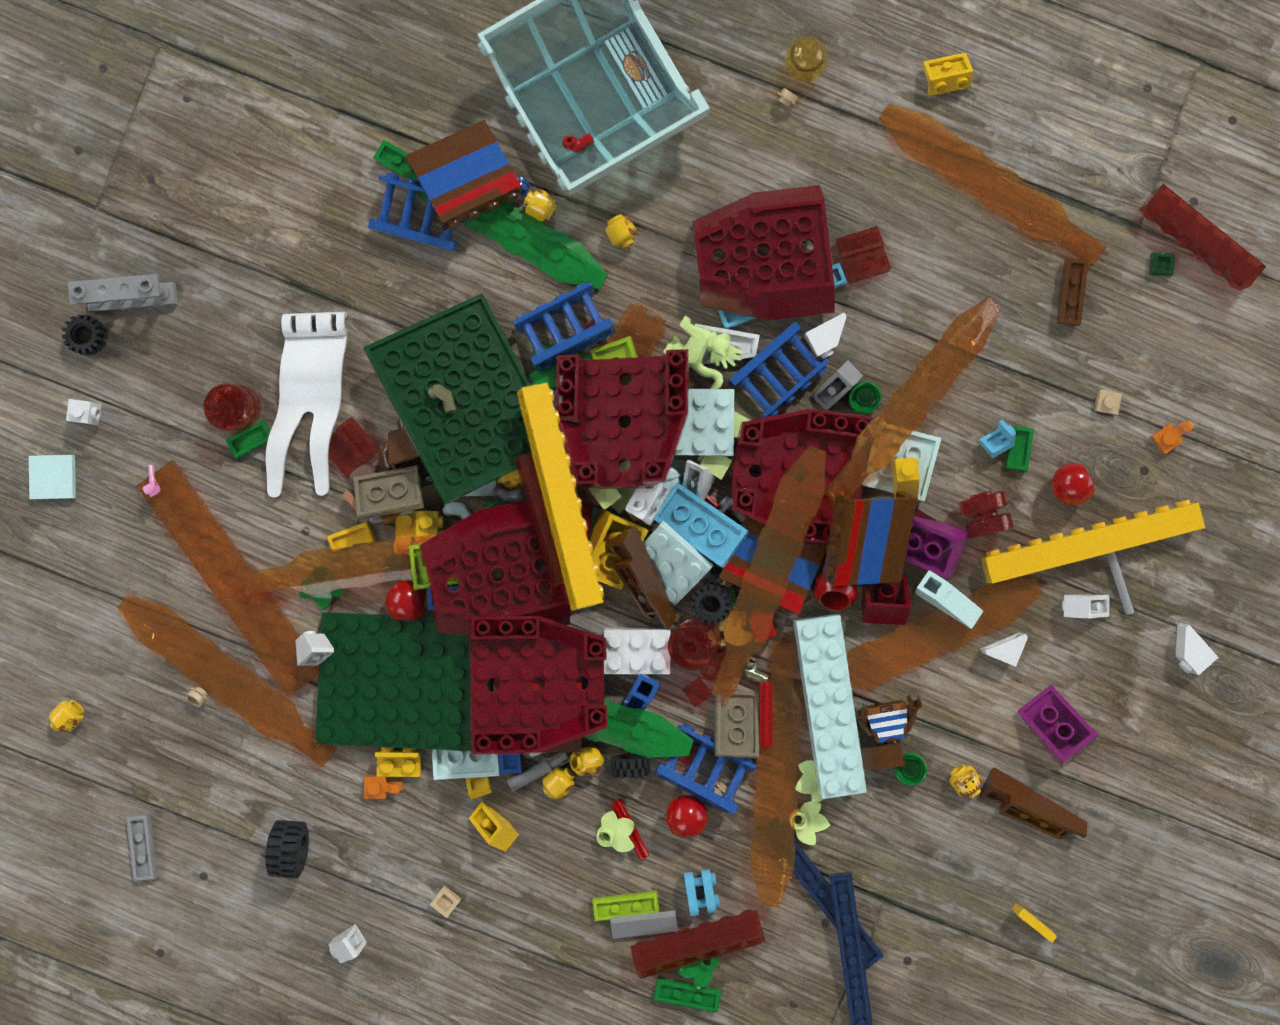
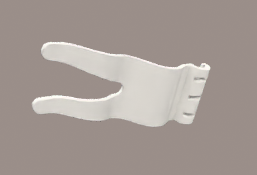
[266,312,347,497]

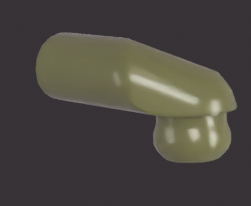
[428,384,456,413]
[742,656,768,683]

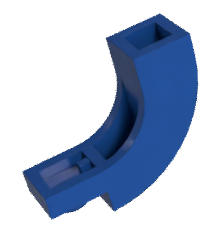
[622,673,660,710]

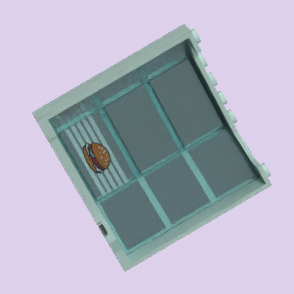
[477,0,710,196]

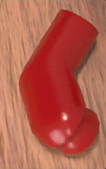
[562,133,594,153]

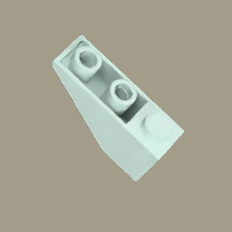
[915,570,983,629]

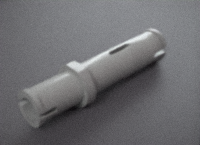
[507,752,570,792]

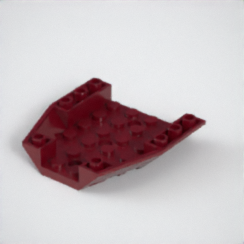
[692,185,835,321]
[556,349,689,489]
[730,409,873,544]
[419,497,571,636]
[470,616,608,755]

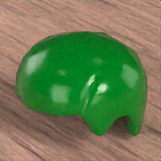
[849,381,882,414]
[894,752,928,786]

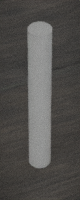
[1106,552,1134,615]

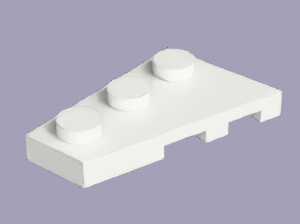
[695,324,760,364]

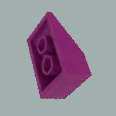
[905,516,969,579]
[1017,685,1098,767]

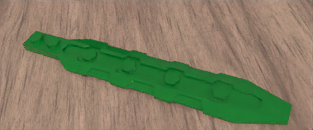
[373,140,608,290]
[492,682,693,758]

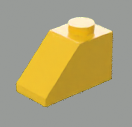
[890,457,920,502]
[469,802,519,852]

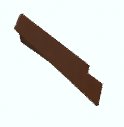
[606,526,677,629]
[980,767,1087,839]

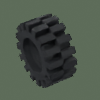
[62,314,108,356]
[691,582,733,625]
[611,754,651,779]

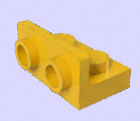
[923,53,974,96]
[375,747,422,777]

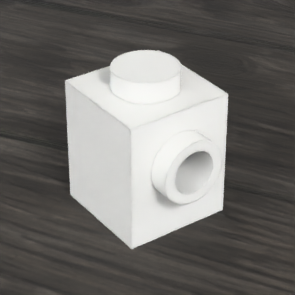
[66,399,101,426]

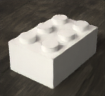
[604,628,670,674]

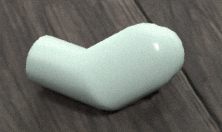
[442,502,472,520]

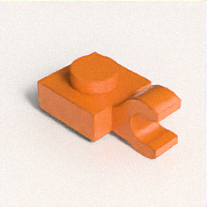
[1150,420,1194,454]
[364,775,403,799]

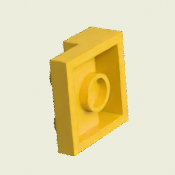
[395,511,444,554]

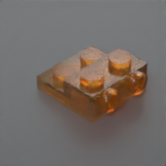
[607,303,667,357]

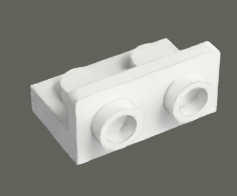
[625,481,672,525]

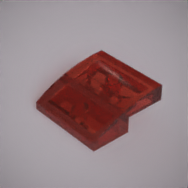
[836,226,891,284]
[329,416,380,479]

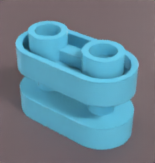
[684,869,720,917]

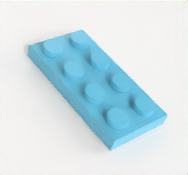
[654,482,749,569]

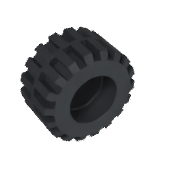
[265,820,309,878]

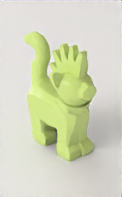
[663,316,744,389]

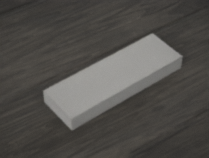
[126,813,158,882]
[610,911,678,939]

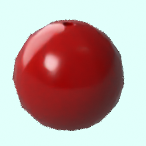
[1051,462,1095,506]
[814,572,858,611]
[385,581,428,620]
[665,795,708,838]

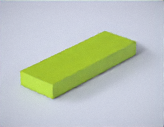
[592,891,660,922]

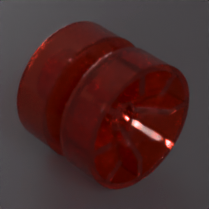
[203,384,261,431]
[958,490,1014,538]
[668,616,722,670]

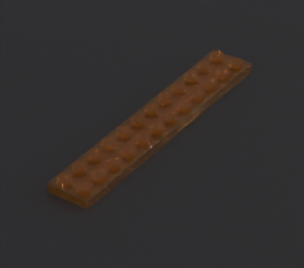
[137,460,319,697]

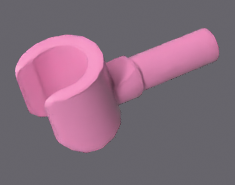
[143,465,161,497]

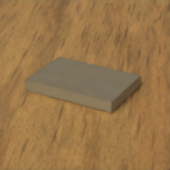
[353,465,424,520]
[715,690,759,758]

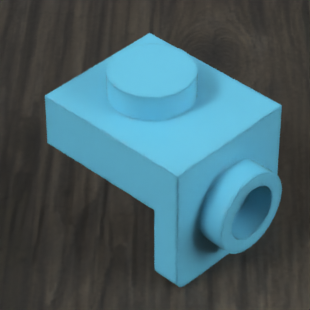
[980,420,1016,458]

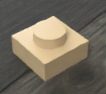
[1094,389,1122,415]
[430,886,461,918]

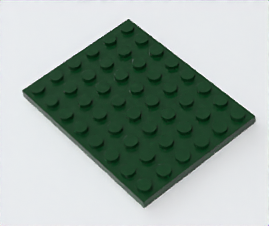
[363,293,564,505]
[315,612,493,751]

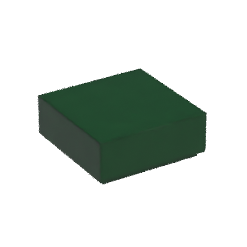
[1149,252,1175,277]

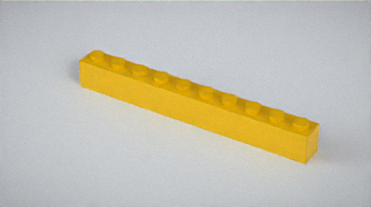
[517,383,604,610]
[980,500,1205,583]

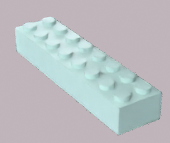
[793,614,867,799]

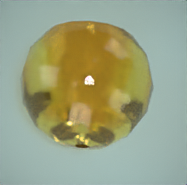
[784,36,828,82]

